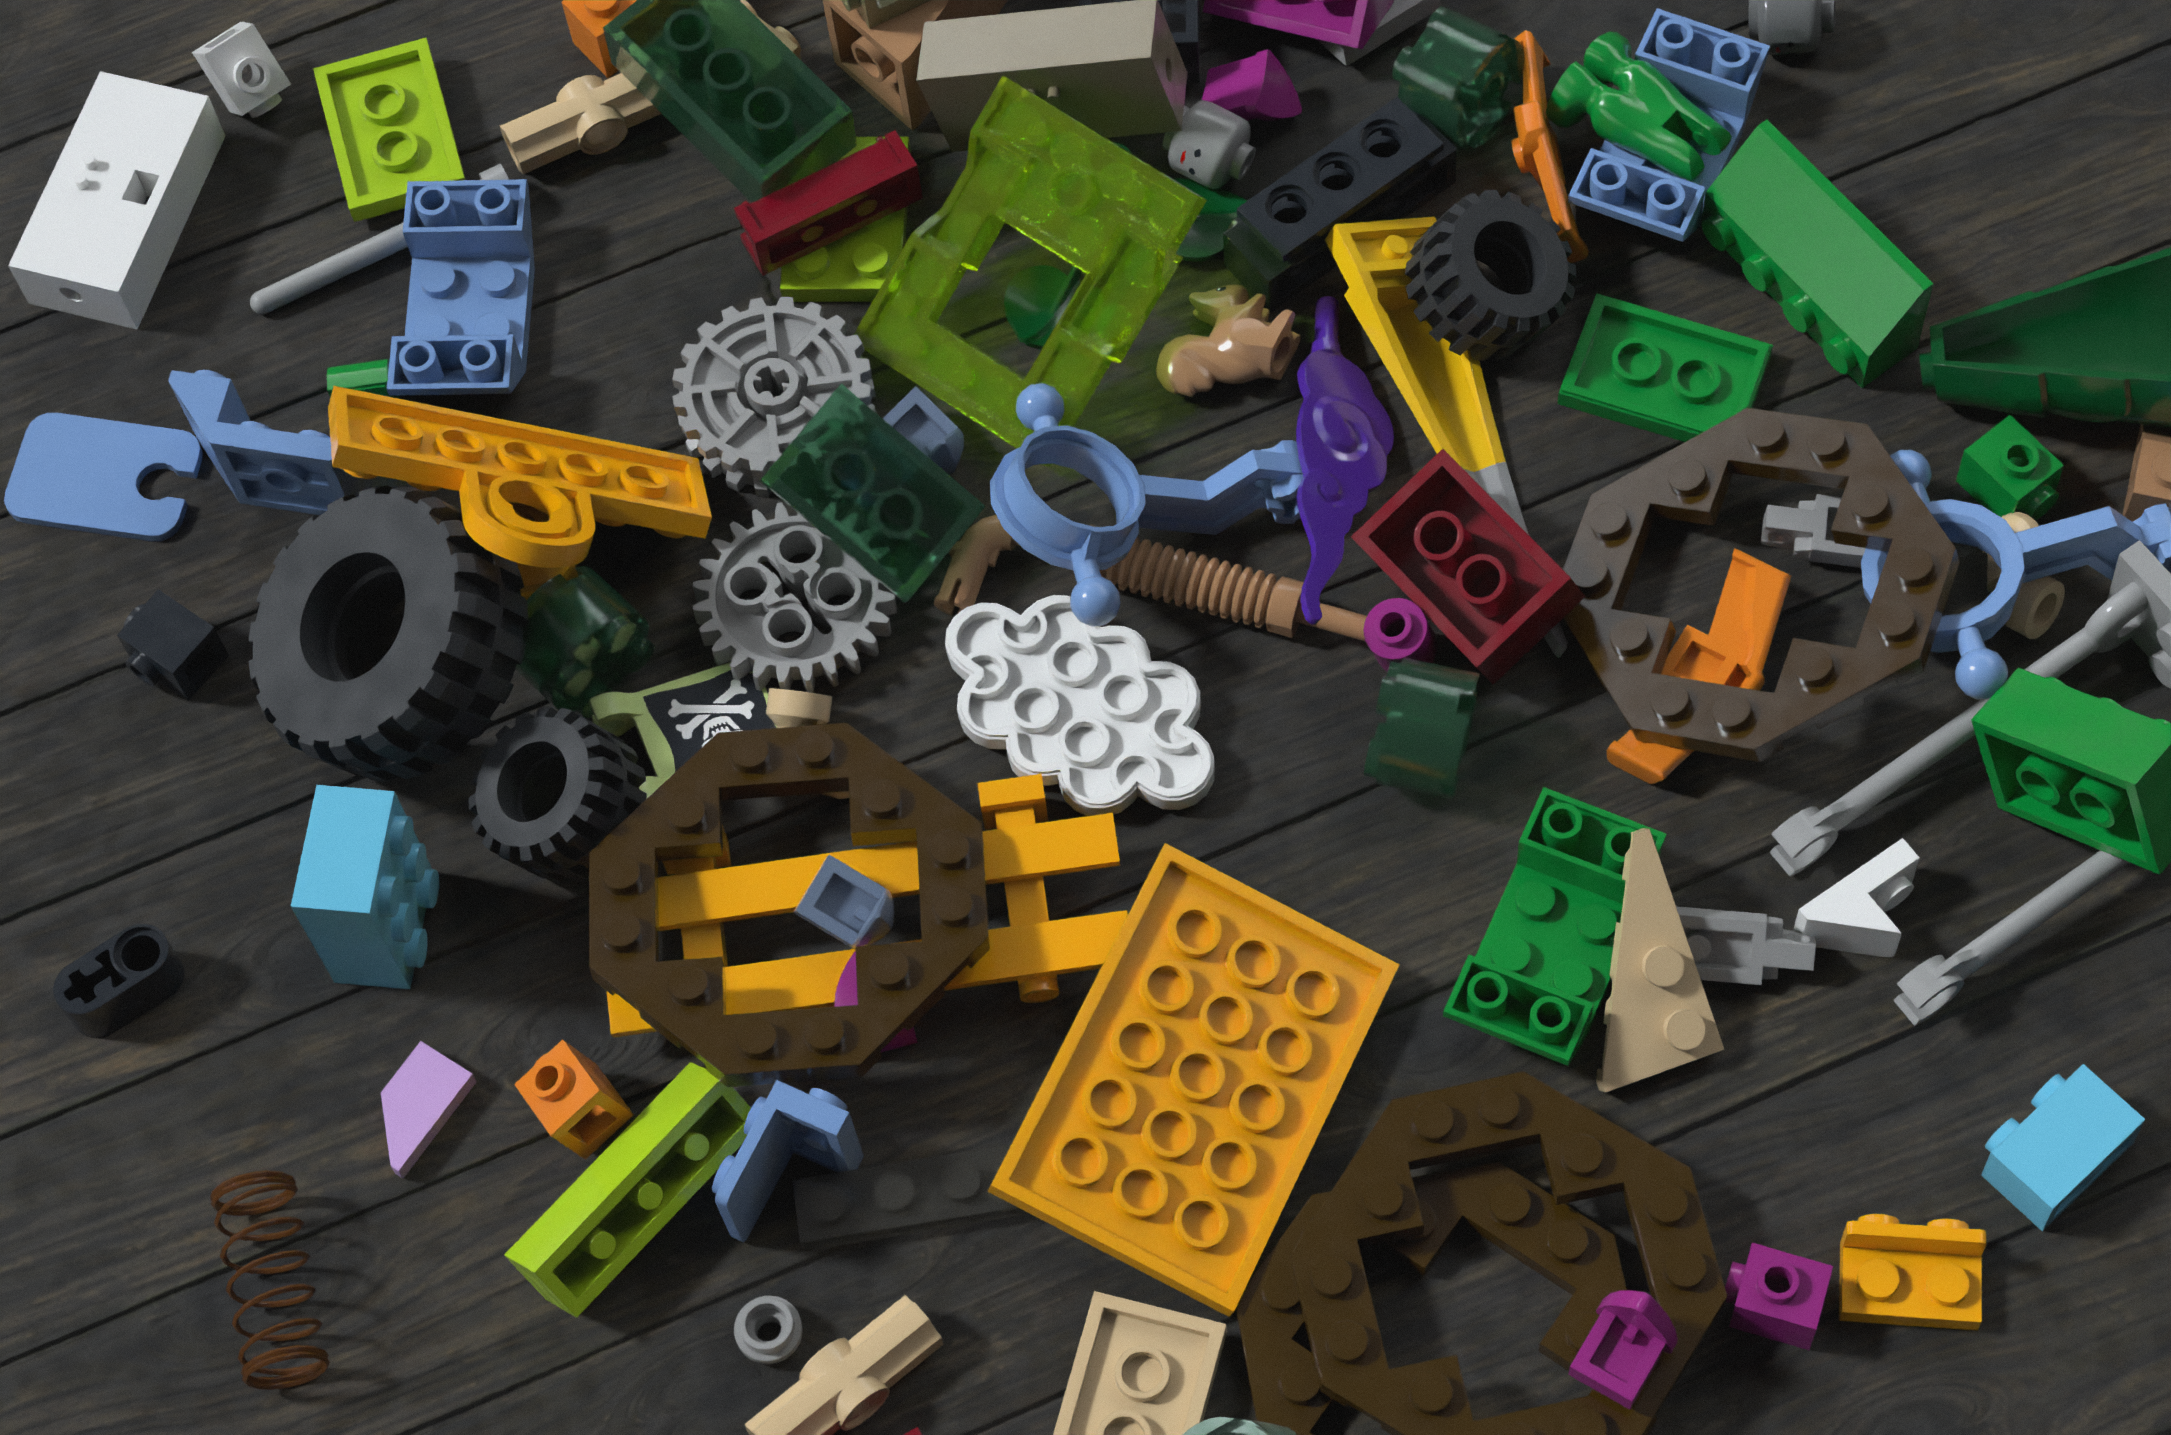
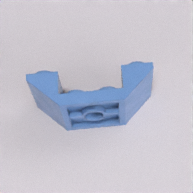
[1568,8,1770,242]
[387,179,535,396]
[168,370,413,515]

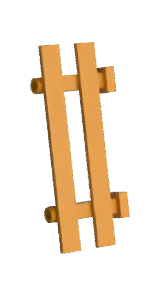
[607,774,1128,1038]

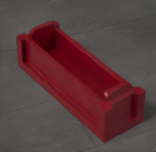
[734,130,923,276]

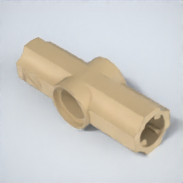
[500,56,684,174]
[744,1295,943,1435]

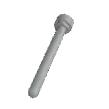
[250,164,509,314]

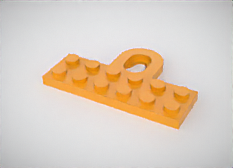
[328,386,712,568]

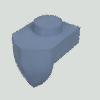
[871,386,964,481]
[793,854,894,949]

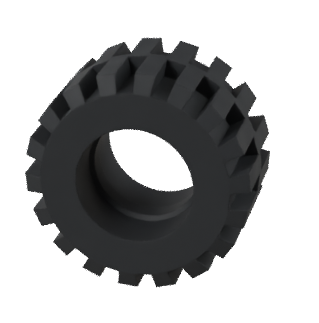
[1405,190,1576,361]
[469,707,647,884]

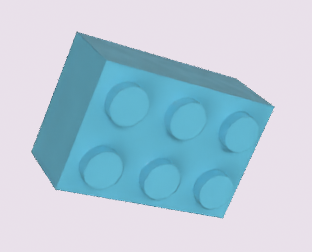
[291,785,439,989]

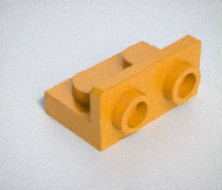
[1839,1214,1986,1331]

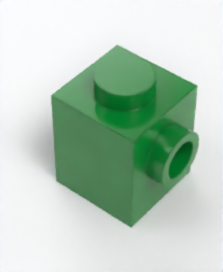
[1956,415,2064,520]

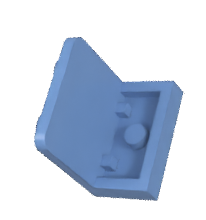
[712,1080,864,1242]

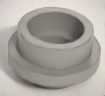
[734,1296,803,1364]

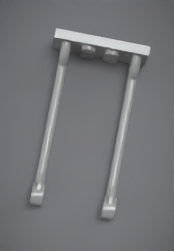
[1770,540,2171,1026]

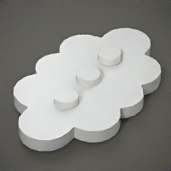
[945,595,1215,816]

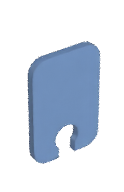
[4,413,203,542]

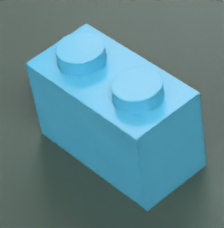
[1981,1064,2145,1231]

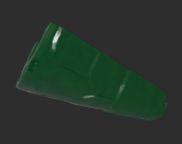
[1919,247,2171,429]

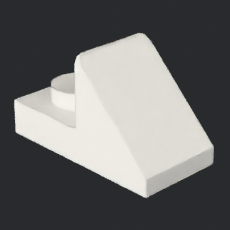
[1794,838,1920,957]

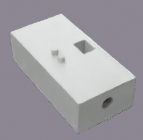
[8,71,225,329]

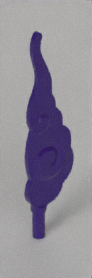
[1296,296,1394,625]

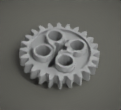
[693,501,897,693]

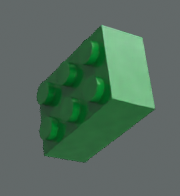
[1971,668,2171,875]

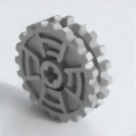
[672,296,876,497]

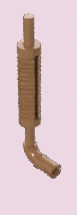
[934,515,1367,642]

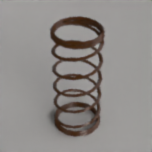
[210,1170,330,1390]

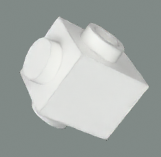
[192,22,291,118]

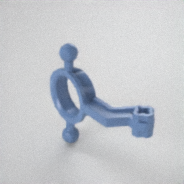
[990,383,1303,627]
[1861,450,2171,699]

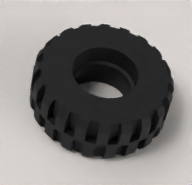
[249,485,528,781]

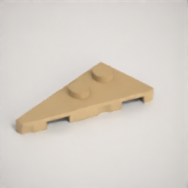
[1596,828,1724,1092]

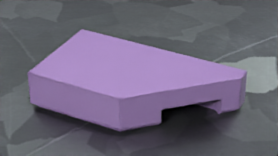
[381,1041,476,1179]

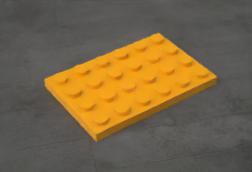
[987,843,1400,1317]

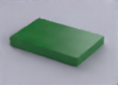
[1557,294,1773,442]

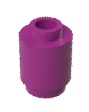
[1363,598,1438,677]

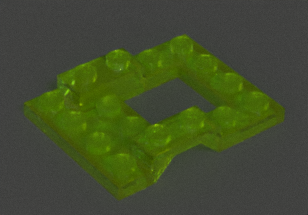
[854,76,1207,467]

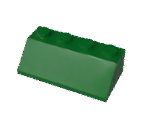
[1701,120,1933,388]

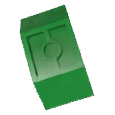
[1443,787,1667,1066]

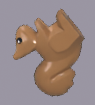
[1156,285,1300,397]

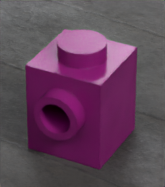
[1725,1243,1833,1350]

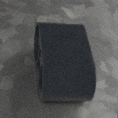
[53,924,185,1038]

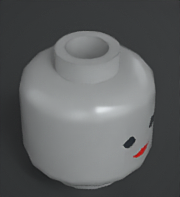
[1163,100,1256,189]

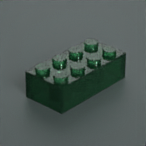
[603,0,857,203]

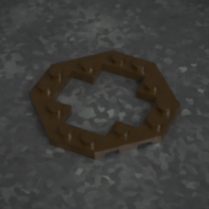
[1562,408,1960,762]
[589,723,990,1087]
[1290,1071,1727,1435]
[1236,1162,1657,1435]

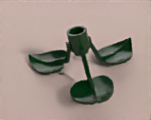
[1000,139,1247,351]

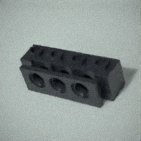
[1223,97,1457,313]

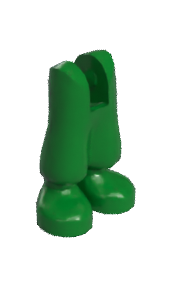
[1546,32,1732,183]

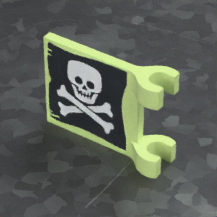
[590,662,777,799]

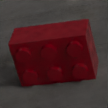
[1351,449,1585,685]

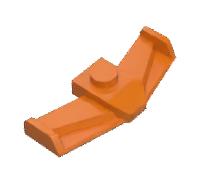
[1506,30,1589,263]
[1607,548,1791,784]

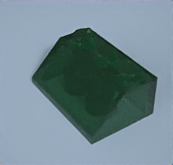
[760,384,986,603]

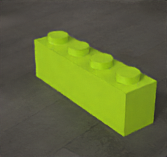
[504,1062,751,1318]

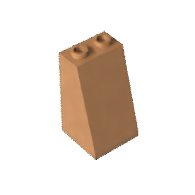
[823,0,1008,131]

